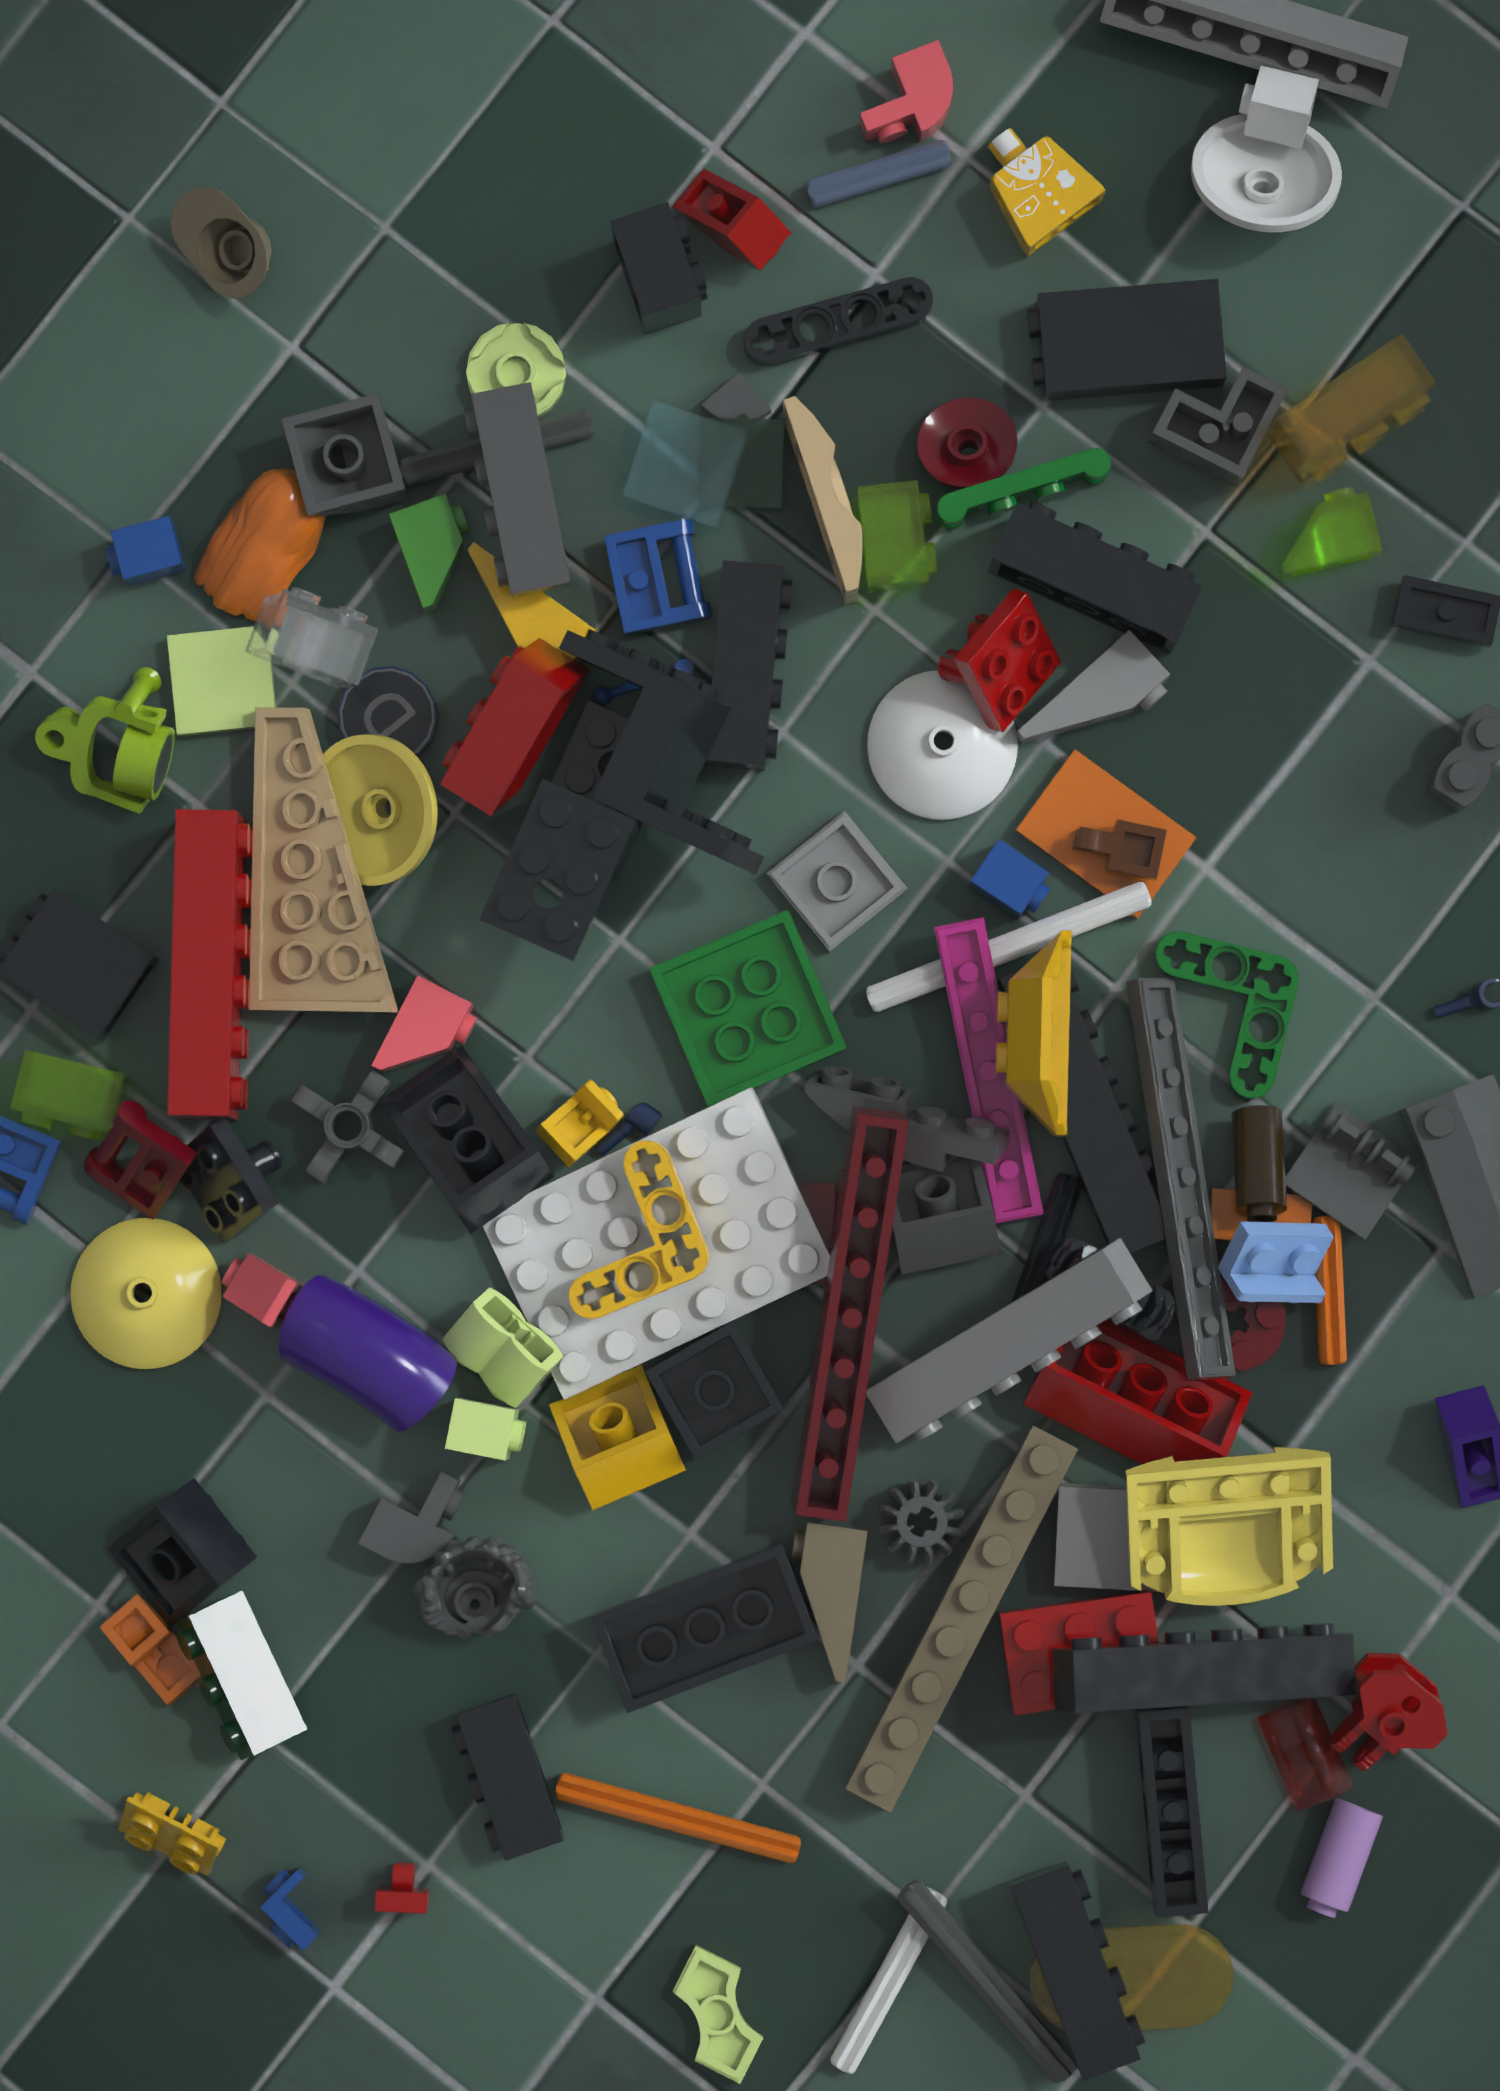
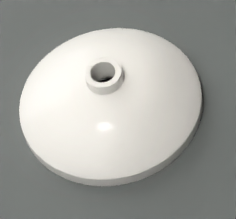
[1191,114,1342,232]
[867,670,1018,820]

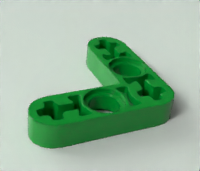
[1154,932,1299,1100]

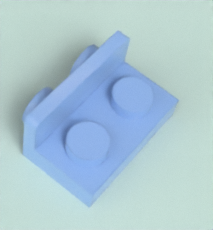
[1218,1221,1334,1303]

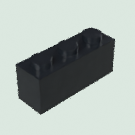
[451,1693,565,1861]

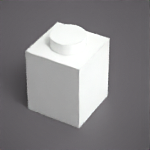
[1239,65,1319,149]

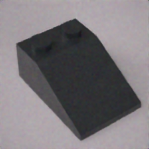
[379,1045,554,1234]

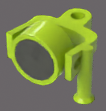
[35,667,175,814]

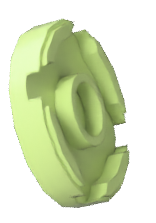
[466,323,566,418]

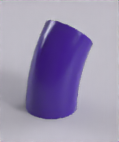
[278,1275,457,1432]

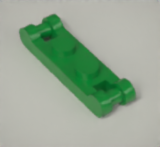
[936,448,1111,530]

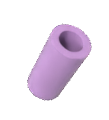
[1300,1798,1383,1918]

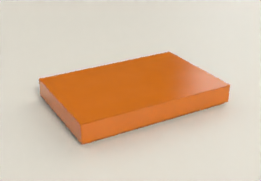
[1015,749,1197,920]

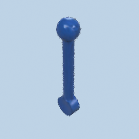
[593,659,694,705]

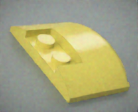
[1125,1447,1333,1606]

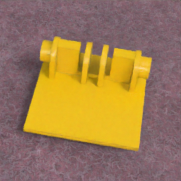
[118,1792,227,1876]

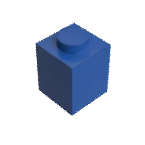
[106,516,186,587]
[969,839,1051,918]

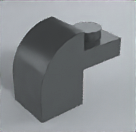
[358,1471,465,1563]

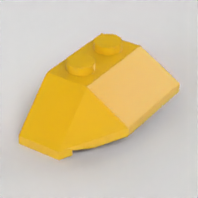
[995,931,1072,1137]

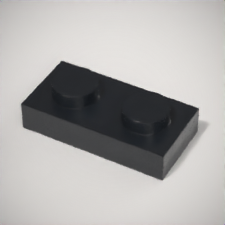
[1392,575,1500,647]

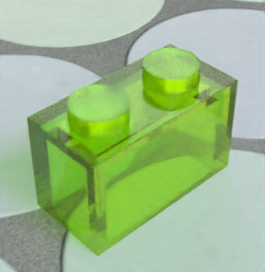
[857,480,937,593]
[10,1050,129,1141]

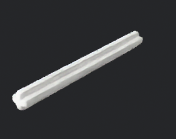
[866,882,1152,1012]

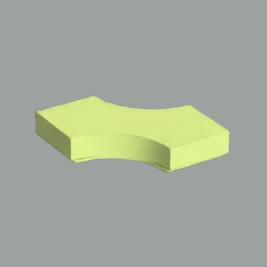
[672,1945,763,2084]

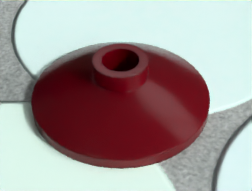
[917,397,1018,489]

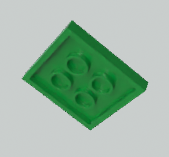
[649,910,847,1107]

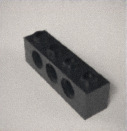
[1135,1706,1209,1918]

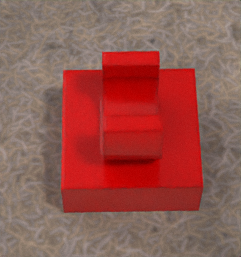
[375,1862,430,1914]

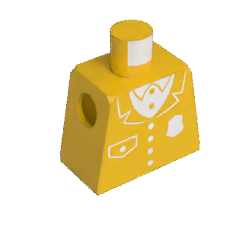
[988,128,1106,257]

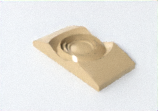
[783,396,863,605]

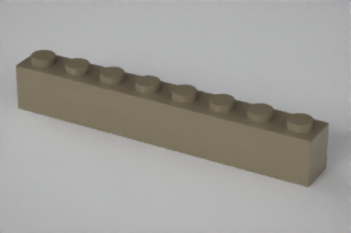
[844,1425,1078,1813]

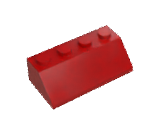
[1023,1319,1253,1464]

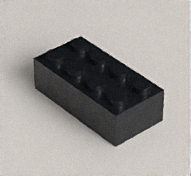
[988,501,1202,654]
[591,1542,818,1713]

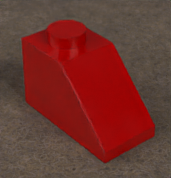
[672,168,792,271]

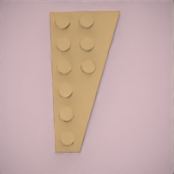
[249,707,399,1013]

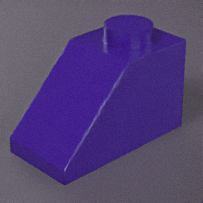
[1435,1385,1500,1509]

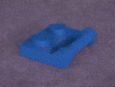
[604,519,713,636]
[0,1115,63,1225]

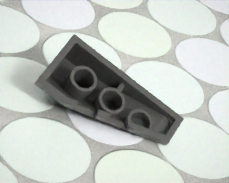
[1399,1074,1500,1298]

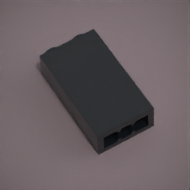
[1027,279,1227,401]

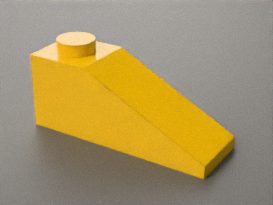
[468,542,596,662]

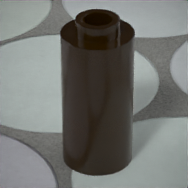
[1231,1105,1287,1222]

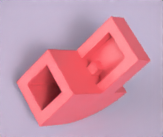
[859,40,953,143]

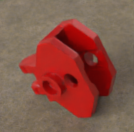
[1329,1653,1448,1771]

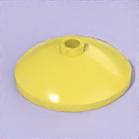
[323,734,438,886]
[71,1218,223,1369]

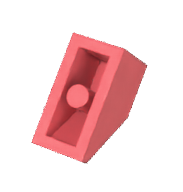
[371,975,477,1073]
[221,1253,304,1328]

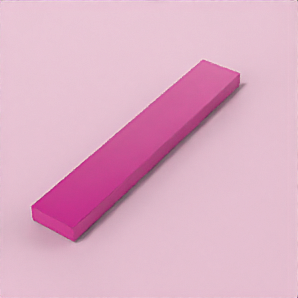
[934,917,1044,1224]

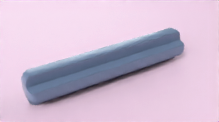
[806,140,951,208]

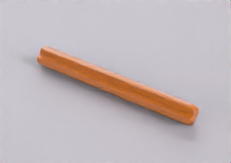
[554,1773,801,1864]

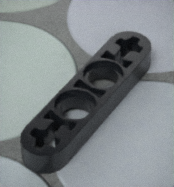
[744,277,933,366]

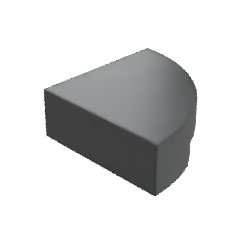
[701,373,771,423]

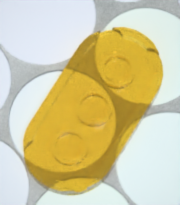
[1029,1923,1233,2030]

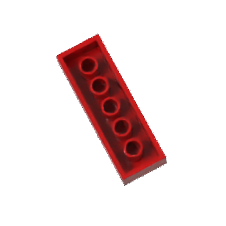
[167,809,253,1121]

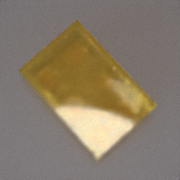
[1268,334,1436,484]

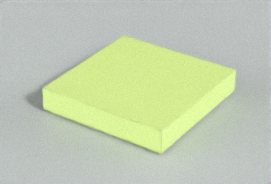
[167,625,276,737]

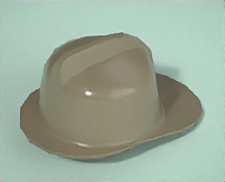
[170,187,272,299]

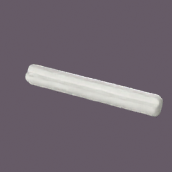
[831,1887,947,2074]

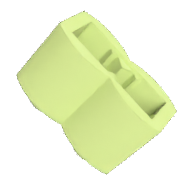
[442,1288,563,1408]

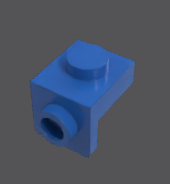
[260,1867,321,1951]

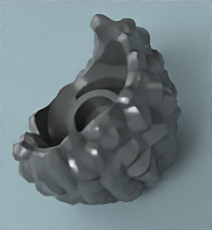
[412,1535,536,1641]

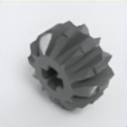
[879,1478,964,1564]

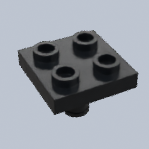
[180,1117,281,1244]

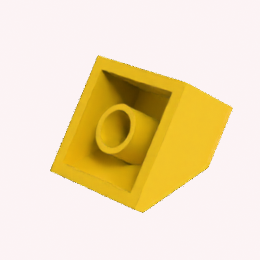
[549,1365,686,1510]

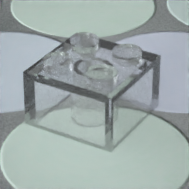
[245,587,379,688]

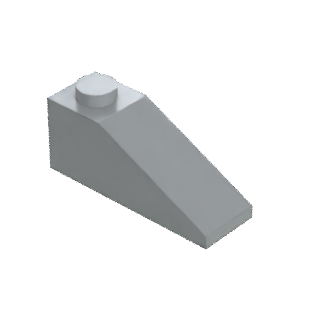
[1016,630,1170,744]

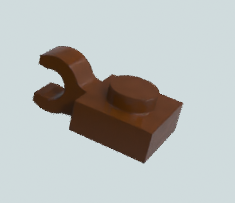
[1072,819,1167,881]

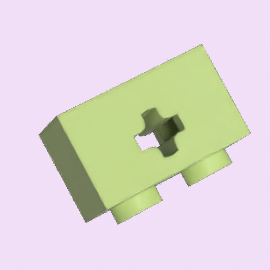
[445,1398,526,1461]

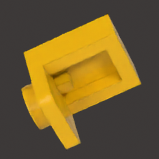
[535,1079,624,1168]

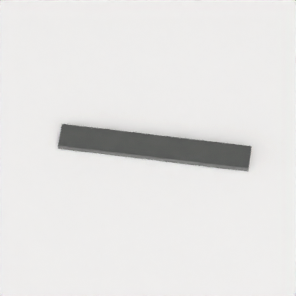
[1126,978,1236,1381]

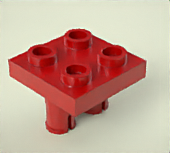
[938,589,1061,732]

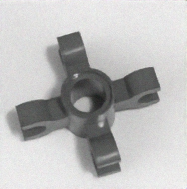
[291,1070,405,1183]

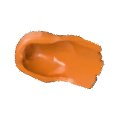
[193,468,327,622]

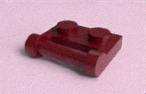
[83,1100,198,1220]

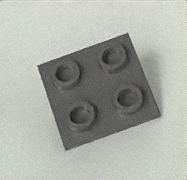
[1285,1102,1419,1241]

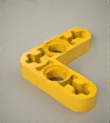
[568,1140,710,1319]

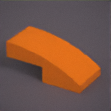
[99,1594,202,1706]

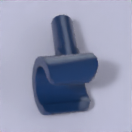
[1433,978,1500,1019]
[595,1103,662,1156]

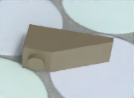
[791,1521,868,1683]

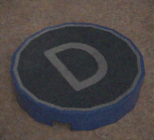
[337,666,438,757]

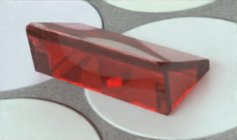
[1257,1698,1353,1811]

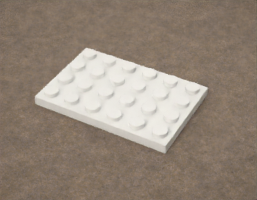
[483,1087,830,1400]

